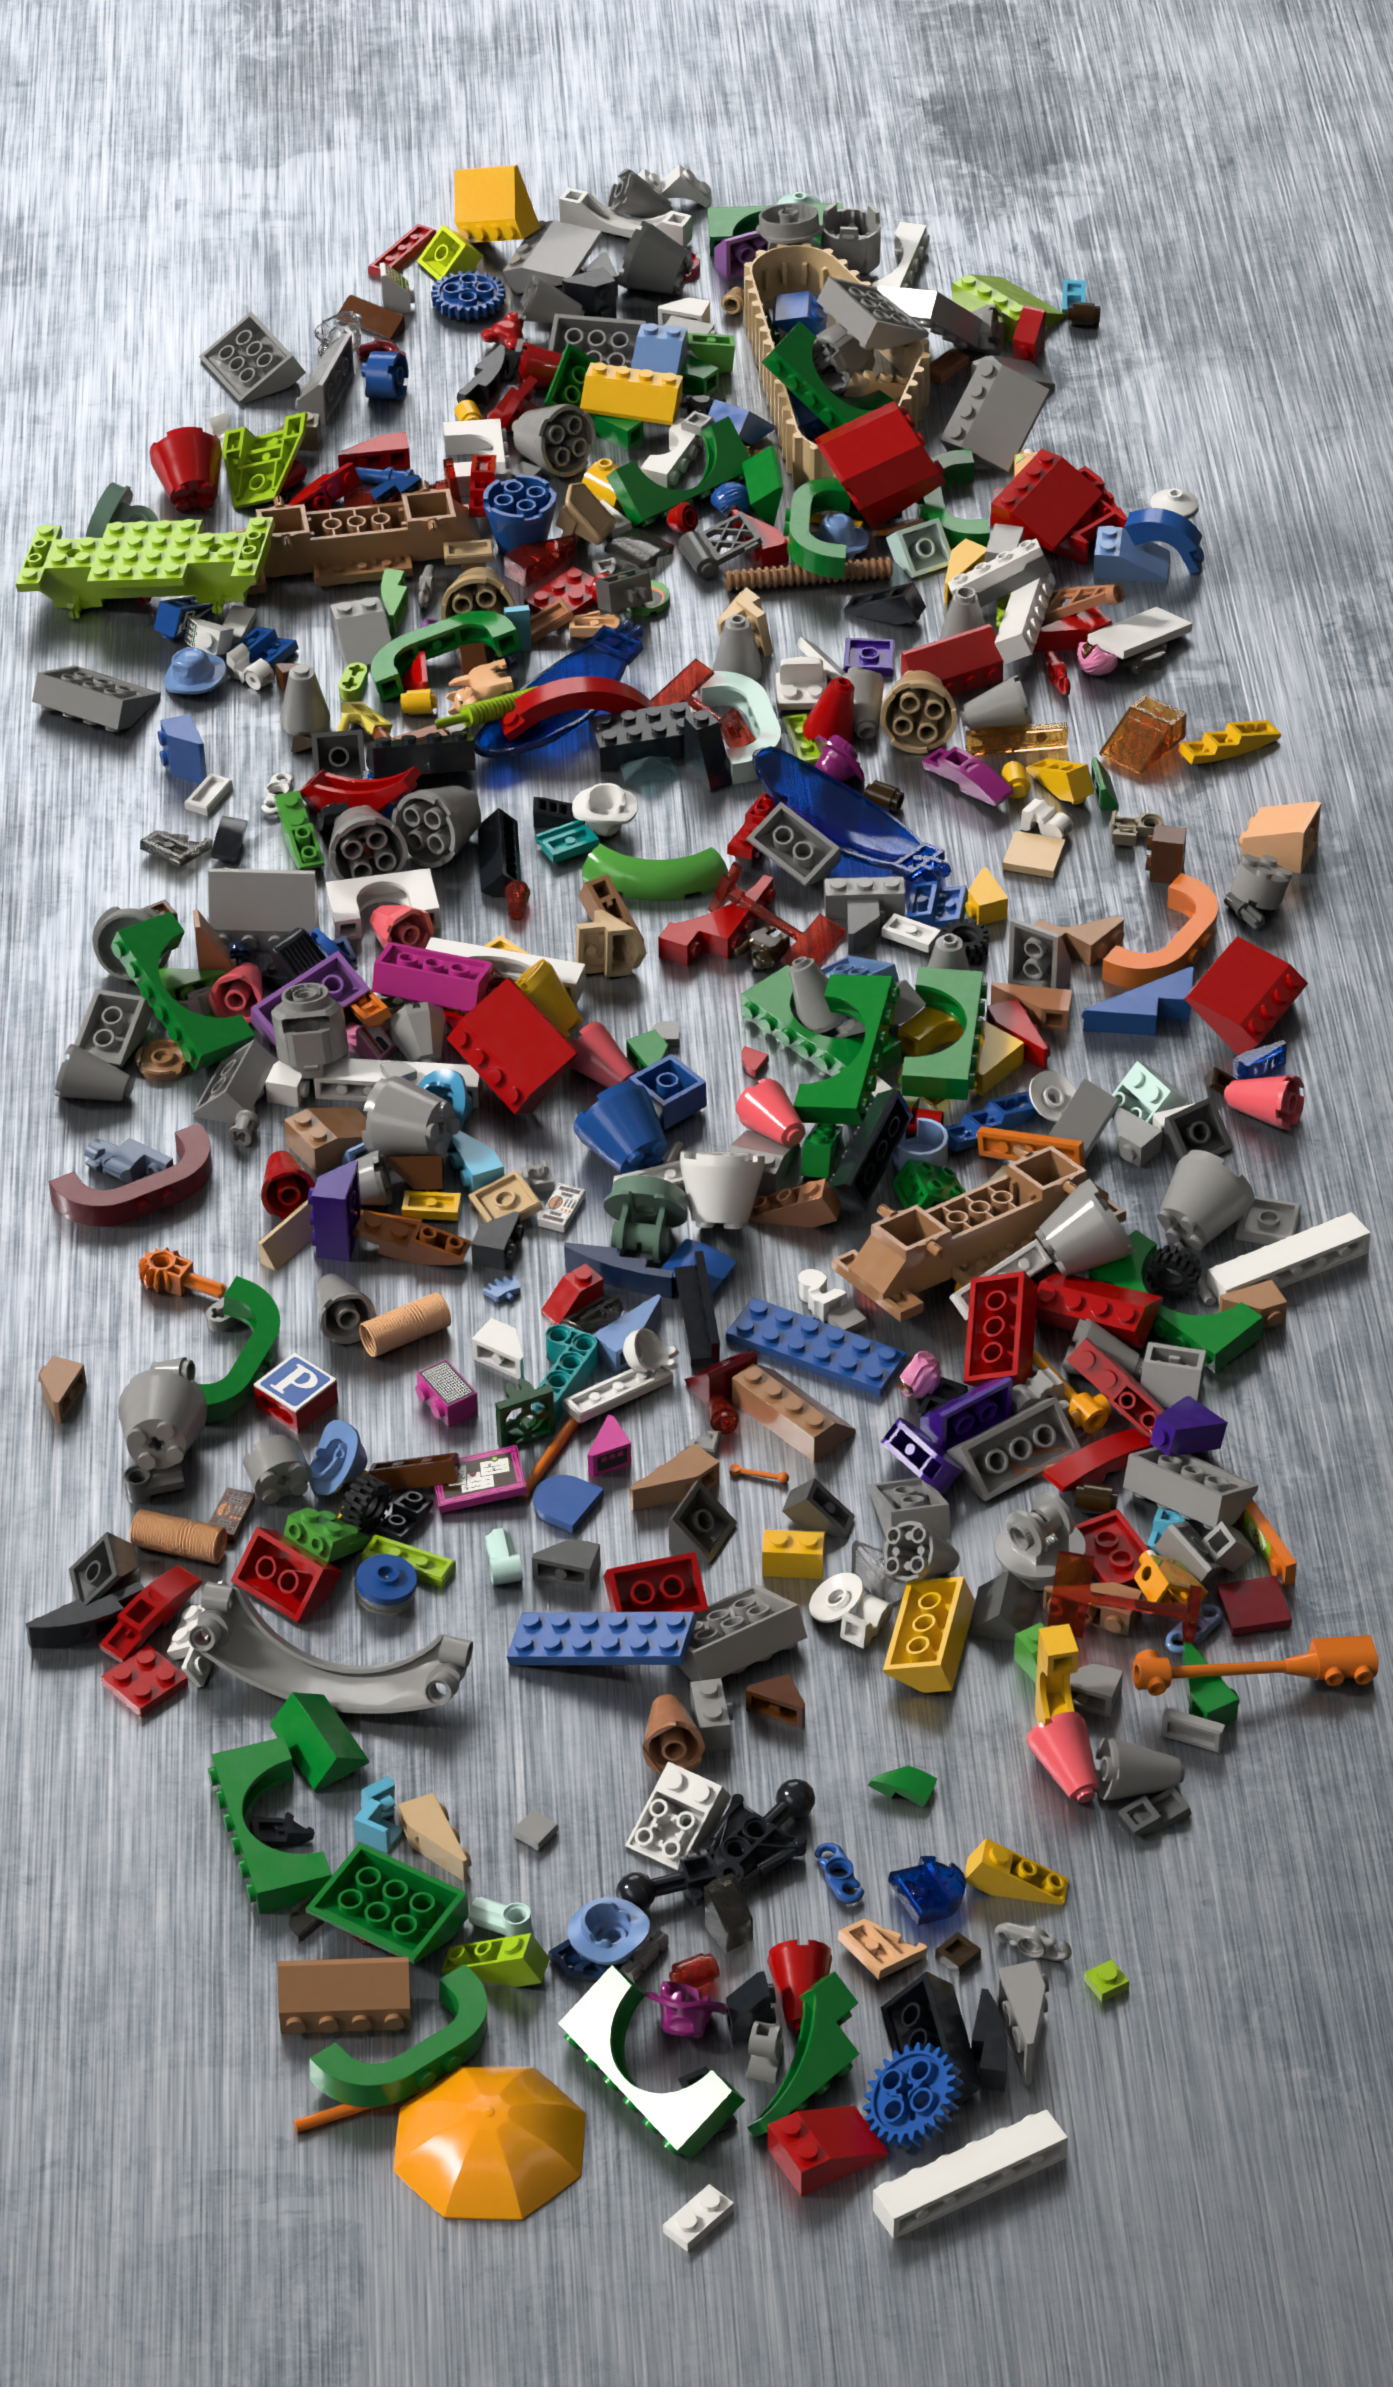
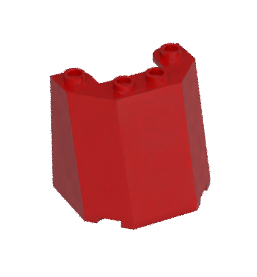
[815,401,946,530]

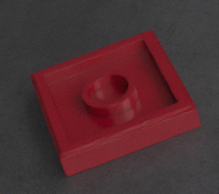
[1216,1575,1292,1635]

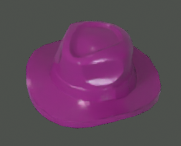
[815,735,865,788]
[645,1981,727,2038]

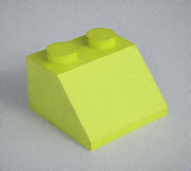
[417,224,483,281]

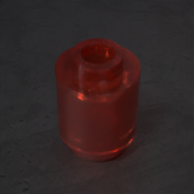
[669,1953,720,1989]

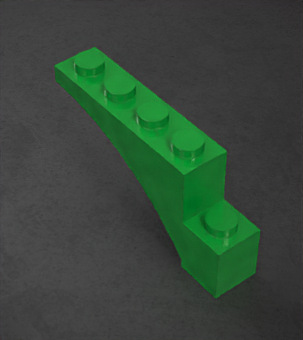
[747,1971,860,2138]

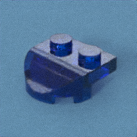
[888,1856,967,1926]

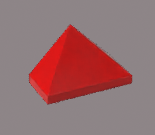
[402,651,428,692]

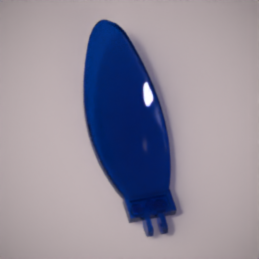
[474,619,645,758]
[752,746,952,882]

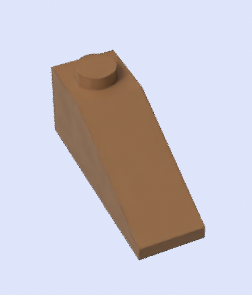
[578,874,645,943]
[193,910,237,974]

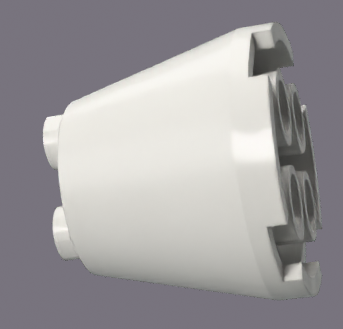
[680,1151,765,1229]

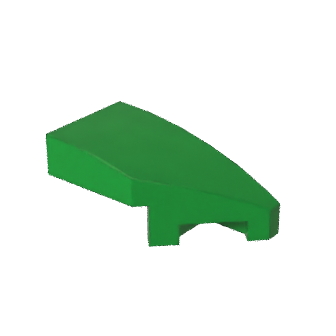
[868,1765,938,1807]

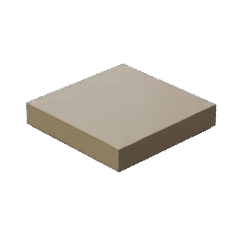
[1002,831,1066,878]
[468,1169,543,1223]

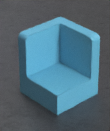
[354,1798,403,1854]

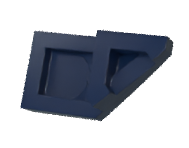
[548,1939,608,1981]

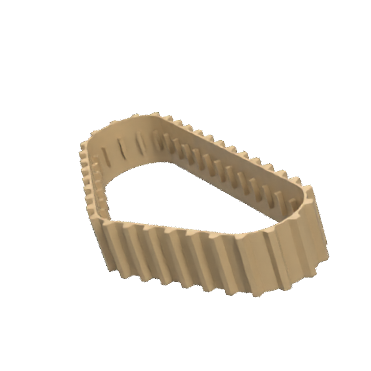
[744,242,931,488]

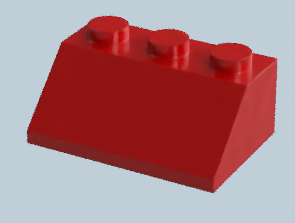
[231,1527,342,1623]
[603,1552,709,1614]

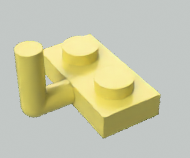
[337,702,393,735]

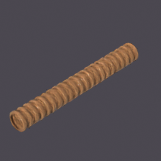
[725,556,893,592]

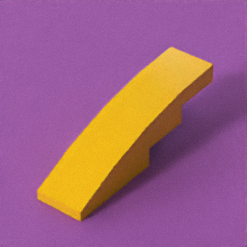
[1178,720,1282,765]

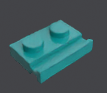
[536,820,600,863]

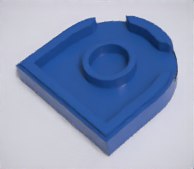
[310,927,358,971]
[533,1475,604,1533]

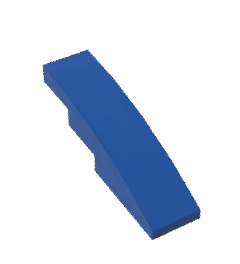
[944,1091,1039,1152]

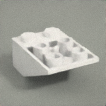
[625,1762,732,1871]

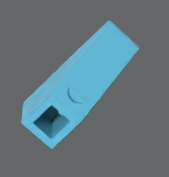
[447,1130,504,1193]

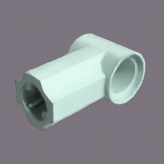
[485,1528,523,1585]
[468,1897,533,1937]

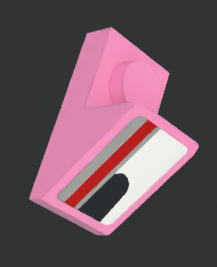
[346,1022,395,1060]

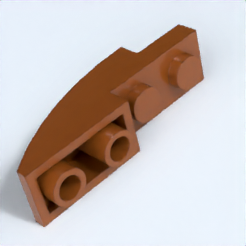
[353,1210,472,1265]

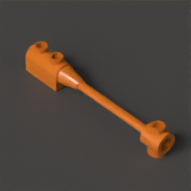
[1132,1635,1379,1696]

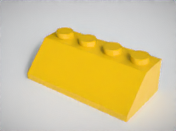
[580,362,683,426]
[883,1576,975,1693]

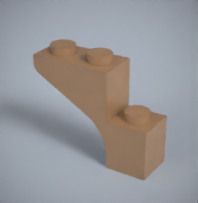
[1034,916,1124,966]

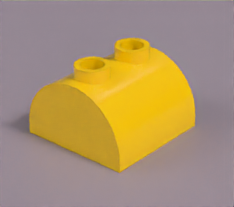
[581,458,623,512]

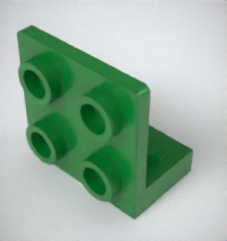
[891,1159,966,1210]

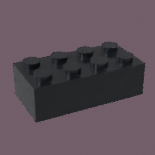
[588,702,692,772]

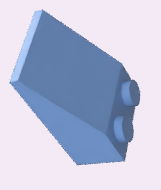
[631,323,688,375]
[1093,526,1170,584]
[821,955,899,983]

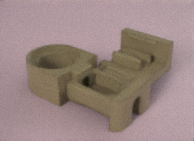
[1110,810,1163,846]

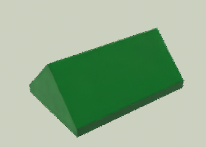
[544,343,598,408]
[742,446,784,527]
[270,1692,369,1793]

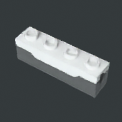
[948,539,1052,607]

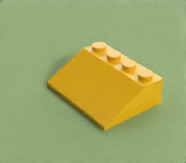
[454,165,541,243]

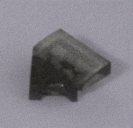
[1117,643,1167,673]
[561,1295,623,1333]

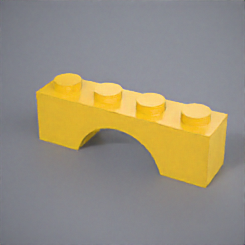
[1035,1624,1079,1727]

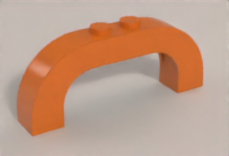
[1102,873,1218,989]

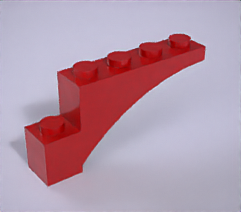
[299,766,422,814]
[658,875,776,966]

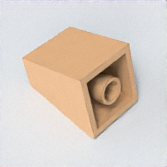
[1239,801,1321,874]

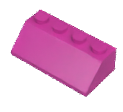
[372,942,493,1013]

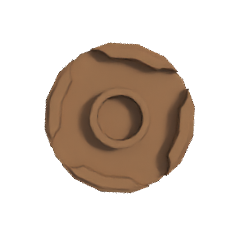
[135,1039,190,1082]

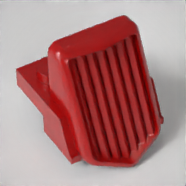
[485,375,540,433]

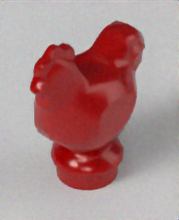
[481,312,524,350]

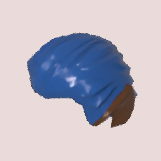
[710,482,755,518]

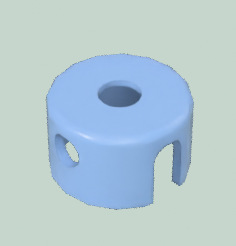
[892,1118,948,1172]

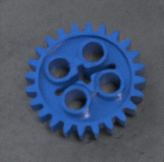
[431,270,506,320]
[863,2042,963,2149]

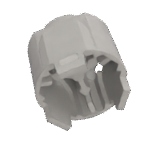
[821,202,881,278]
[812,323,875,394]
[271,983,349,1079]

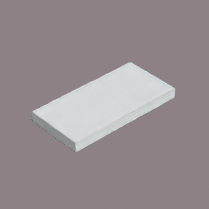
[1087,607,1193,659]

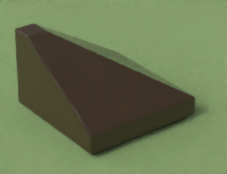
[291,733,312,753]
[1204,1067,1237,1095]

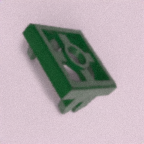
[495,1378,555,1448]

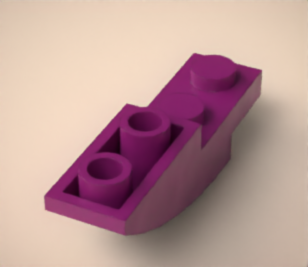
[922,746,1014,807]

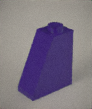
[1150,1396,1228,1456]

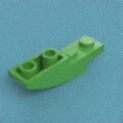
[274,790,325,870]

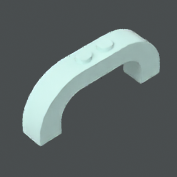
[696,671,783,784]

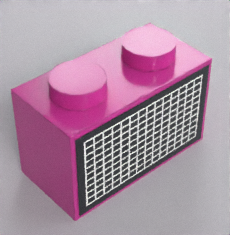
[415,1359,478,1427]

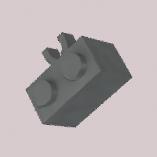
[595,568,653,615]

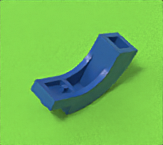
[1124,508,1204,574]

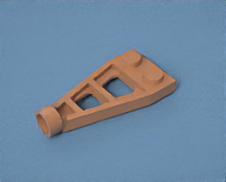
[1041,584,1124,627]

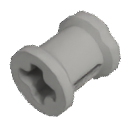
[228,1110,260,1146]

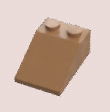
[284,1107,367,1174]

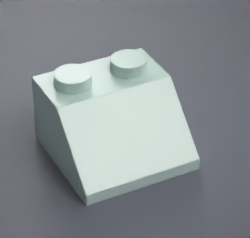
[886,518,951,578]

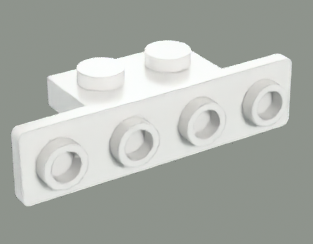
[167,1580,229,1688]

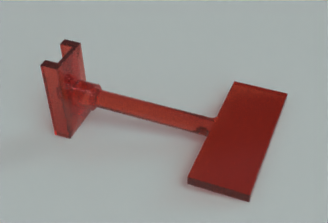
[343,458,462,508]
[650,658,756,748]
[707,861,846,967]
[1047,1550,1203,1644]

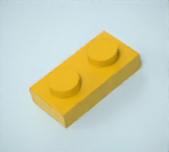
[402,1190,461,1221]

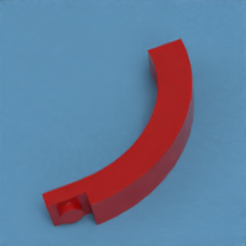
[499,676,653,741]

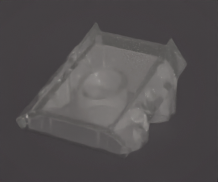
[314,311,361,358]

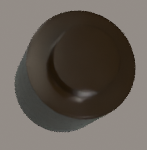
[1066,302,1101,327]
[864,780,904,812]
[1074,1483,1119,1515]

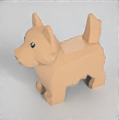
[446,659,514,715]

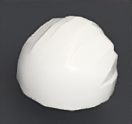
[623,1328,679,1372]

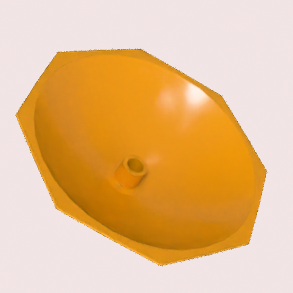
[393,2065,586,2220]

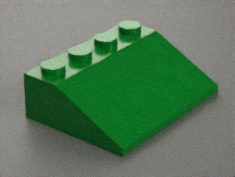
[306,1842,469,1964]

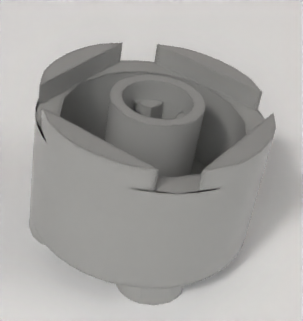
[1231,854,1293,910]
[243,1434,311,1504]

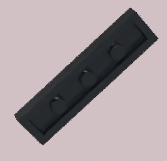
[674,1251,720,1366]

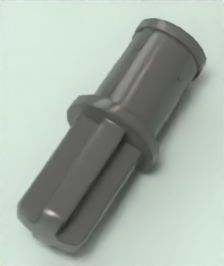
[1224,892,1266,930]

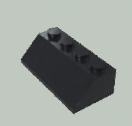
[366,731,476,778]
[829,1089,913,1210]
[880,1971,982,2106]

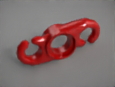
[1045,650,1071,695]

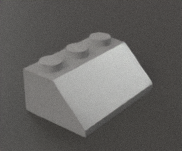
[746,802,841,887]
[823,876,905,920]
[192,1039,278,1124]

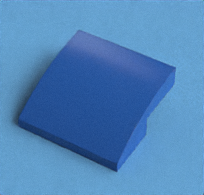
[370,475,421,504]
[226,627,299,669]
[906,880,968,928]
[661,1239,737,1296]

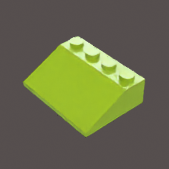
[952,274,1065,343]

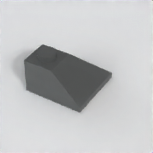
[69,1532,139,1606]

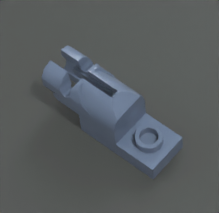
[84,1138,174,1184]

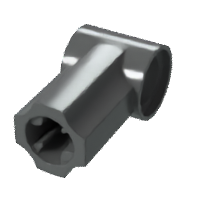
[124,1464,185,1505]

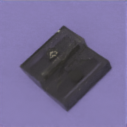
[604,527,675,569]

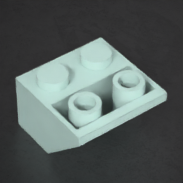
[1112,1061,1188,1125]

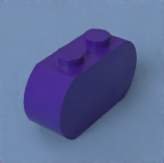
[881,1417,963,1493]

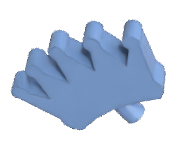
[483,1275,521,1303]

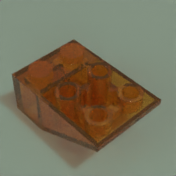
[1099,694,1187,774]

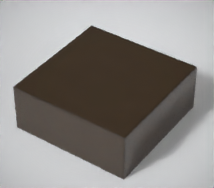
[935,1931,981,1975]

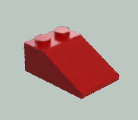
[768,2105,888,2197]

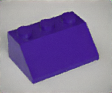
[308,1161,362,1262]
[920,1376,1013,1454]

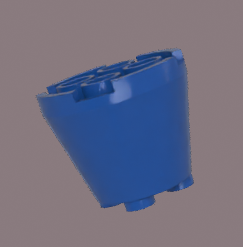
[483,474,557,561]
[574,1081,668,1174]

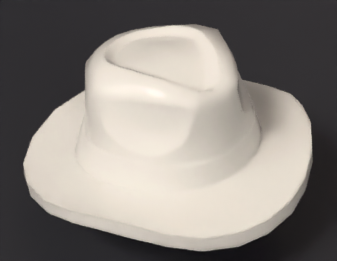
[572,783,638,837]

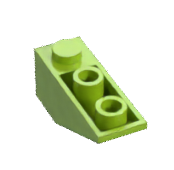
[441,1933,550,1987]

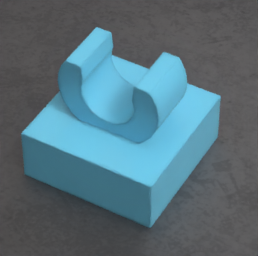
[361,1775,396,1819]

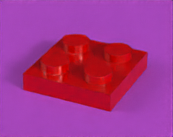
[101,1644,188,1717]

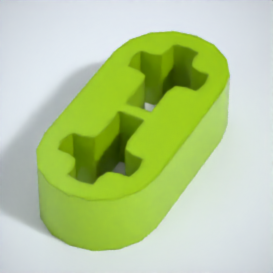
[338,662,368,701]

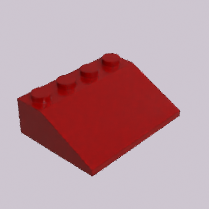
[990,448,1103,552]
[1184,936,1308,1058]
[446,978,579,1114]

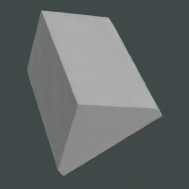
[1048,1078,1119,1159]

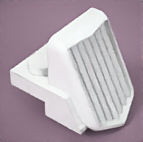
[775,656,827,710]

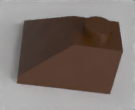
[385,1155,444,1192]

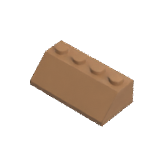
[732,1363,856,1462]
[277,1957,412,2034]

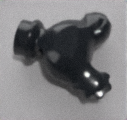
[680,393,726,416]

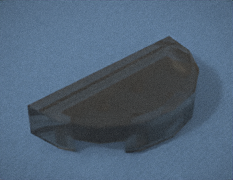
[289,1895,325,1944]

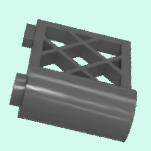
[678,512,763,578]

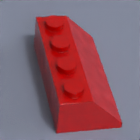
[901,624,1004,697]
[963,1271,1038,1388]
[1036,1271,1163,1348]

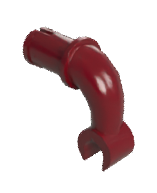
[356,338,406,360]

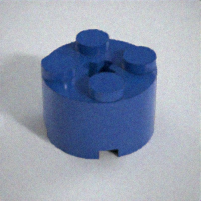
[361,351,409,399]

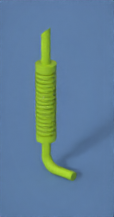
[435,686,538,730]

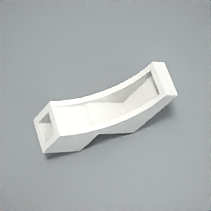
[638,164,712,208]

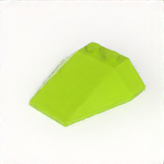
[222,412,308,509]

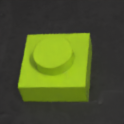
[1084,1959,1130,2002]

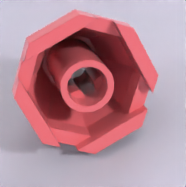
[370,905,435,949]

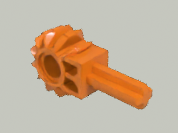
[138,1247,227,1299]

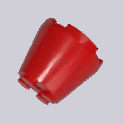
[149,427,222,512]

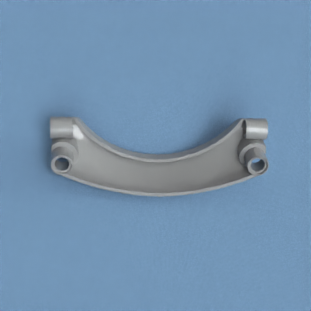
[188,1581,473,1714]

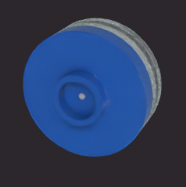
[355,1554,417,1615]

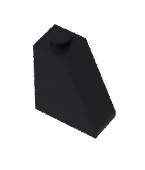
[684,709,732,792]

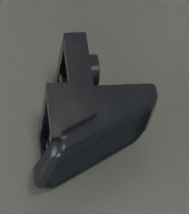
[262,928,326,989]

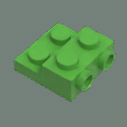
[283,1507,369,1563]

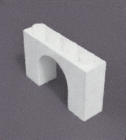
[443,419,511,497]
[325,868,441,940]

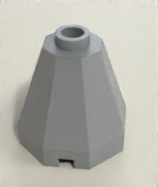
[952,304,1005,355]
[390,1002,445,1063]

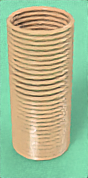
[359,1292,451,1357]
[130,1509,227,1564]

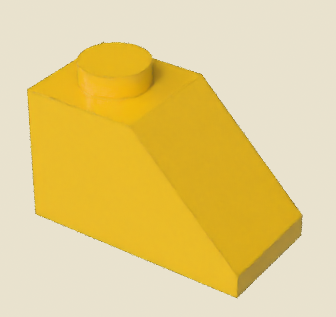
[965,867,1008,925]

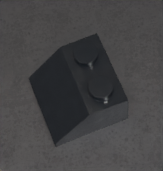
[562,267,617,319]

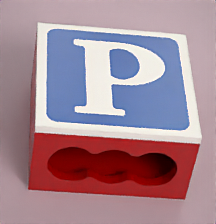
[254,1353,338,1433]

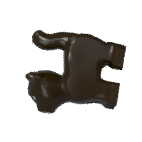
[734,924,791,972]

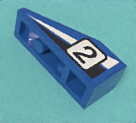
[153,595,214,640]

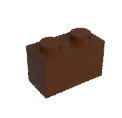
[1145,824,1187,884]

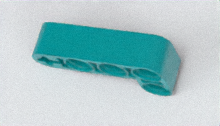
[532,1324,598,1424]

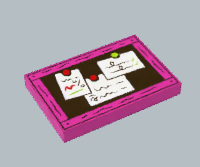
[434,1445,528,1513]

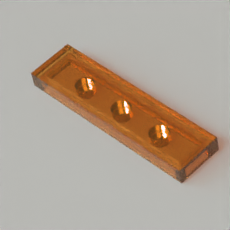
[965,722,1068,756]

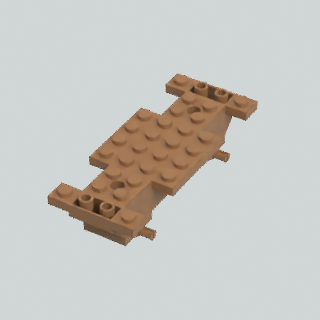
[232,480,486,595]
[831,1144,1126,1322]

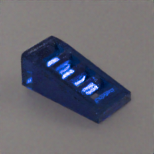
[1232,1040,1287,1080]

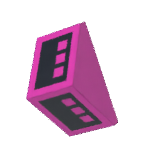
[587,1415,632,1477]

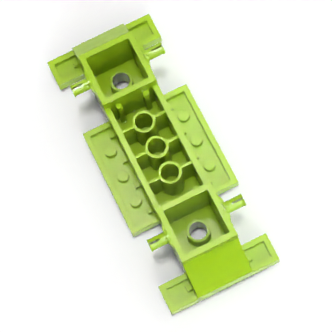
[15,516,275,619]

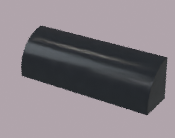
[478,808,522,897]

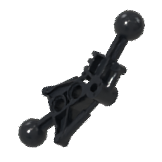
[615,1779,816,1911]

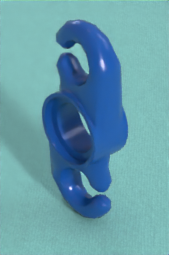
[814,1842,864,1904]

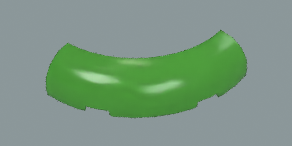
[582,844,730,901]

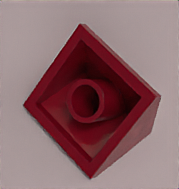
[684,1350,757,1408]

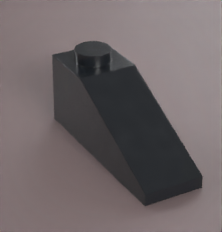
[844,582,926,625]

